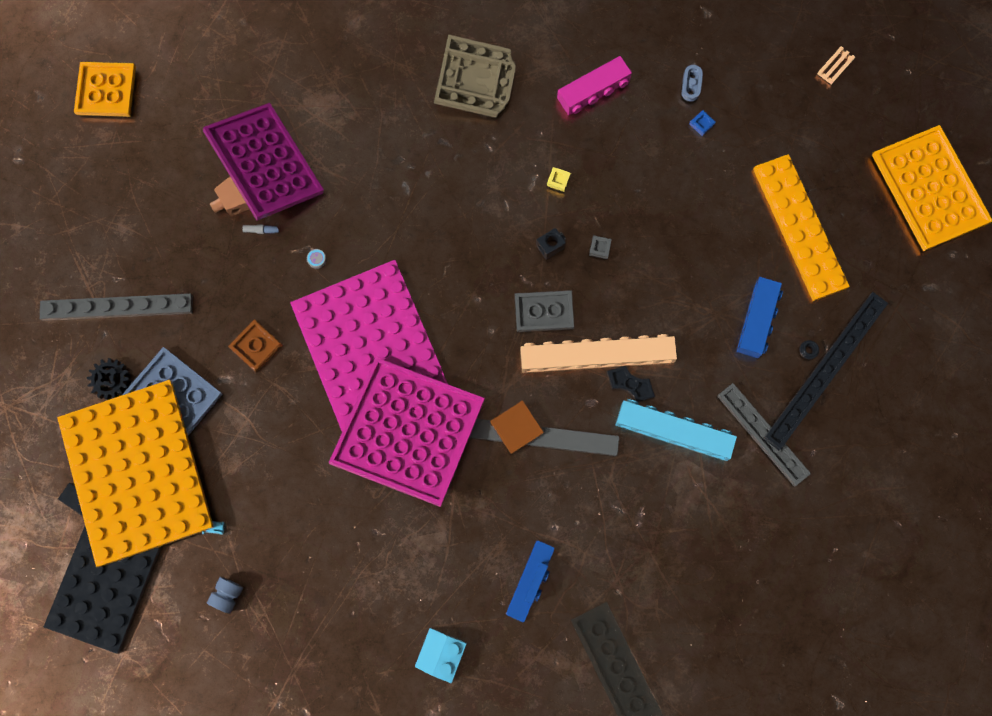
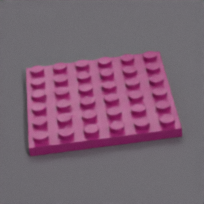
[329,358,485,507]

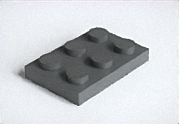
[515,290,574,332]

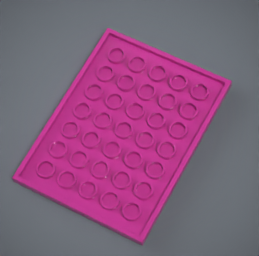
[290,260,448,432]

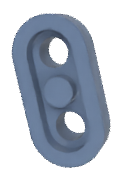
[681,65,703,101]

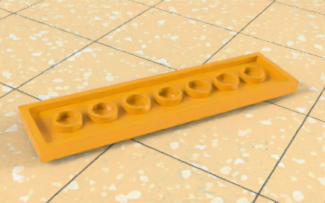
[753,154,850,301]

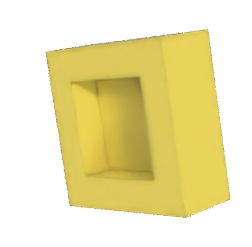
[547,167,571,192]

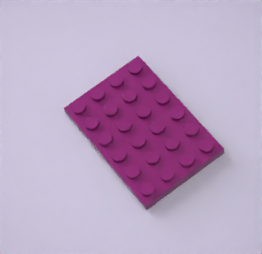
[203,103,324,221]

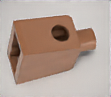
[210,177,249,216]

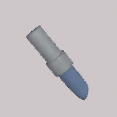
[243,224,279,234]

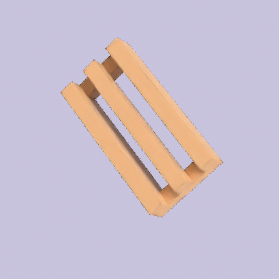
[817,46,855,85]

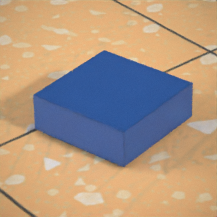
[689,110,716,136]

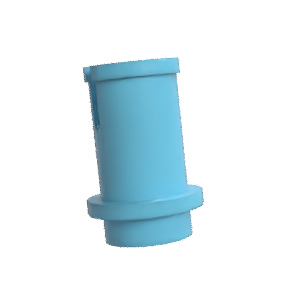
[202,521,225,535]

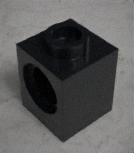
[536,228,566,260]

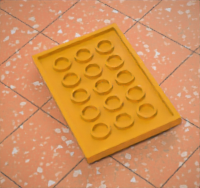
[872,125,992,252]

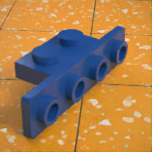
[506,541,554,622]

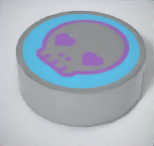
[307,249,326,269]

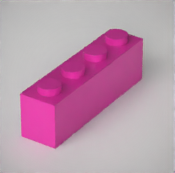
[557,56,632,115]

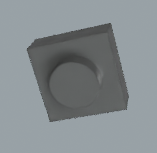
[589,236,612,259]

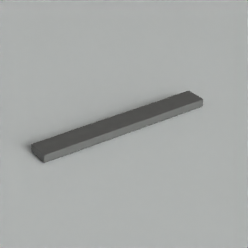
[469,419,619,456]

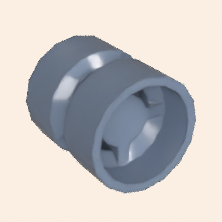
[207,577,243,614]

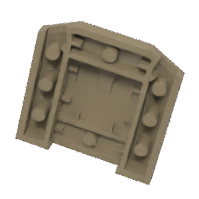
[434,35,516,117]

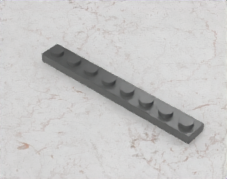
[39,294,193,321]

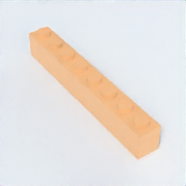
[520,334,677,373]

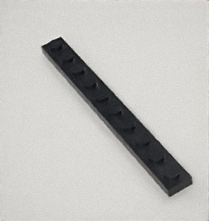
[763,292,888,451]

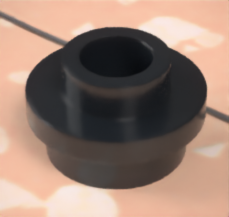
[799,340,819,360]

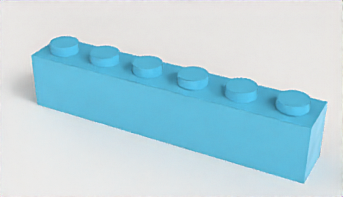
[615,399,737,461]

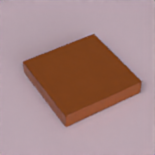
[228,319,283,372]
[490,400,544,454]

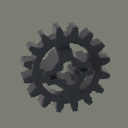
[87,358,131,400]

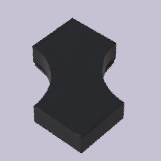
[607,366,655,402]

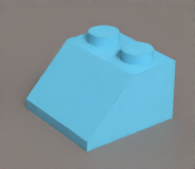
[415,628,467,683]

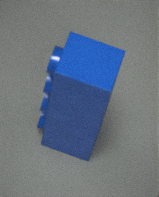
[736,277,783,358]

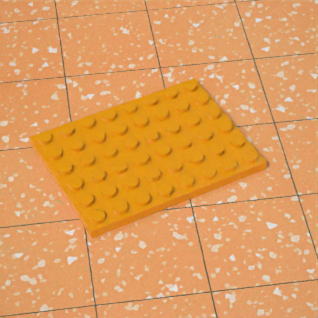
[57,380,214,567]

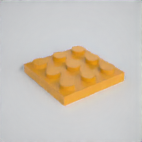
[74,62,136,117]

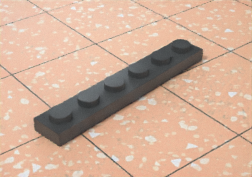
[717,383,811,487]

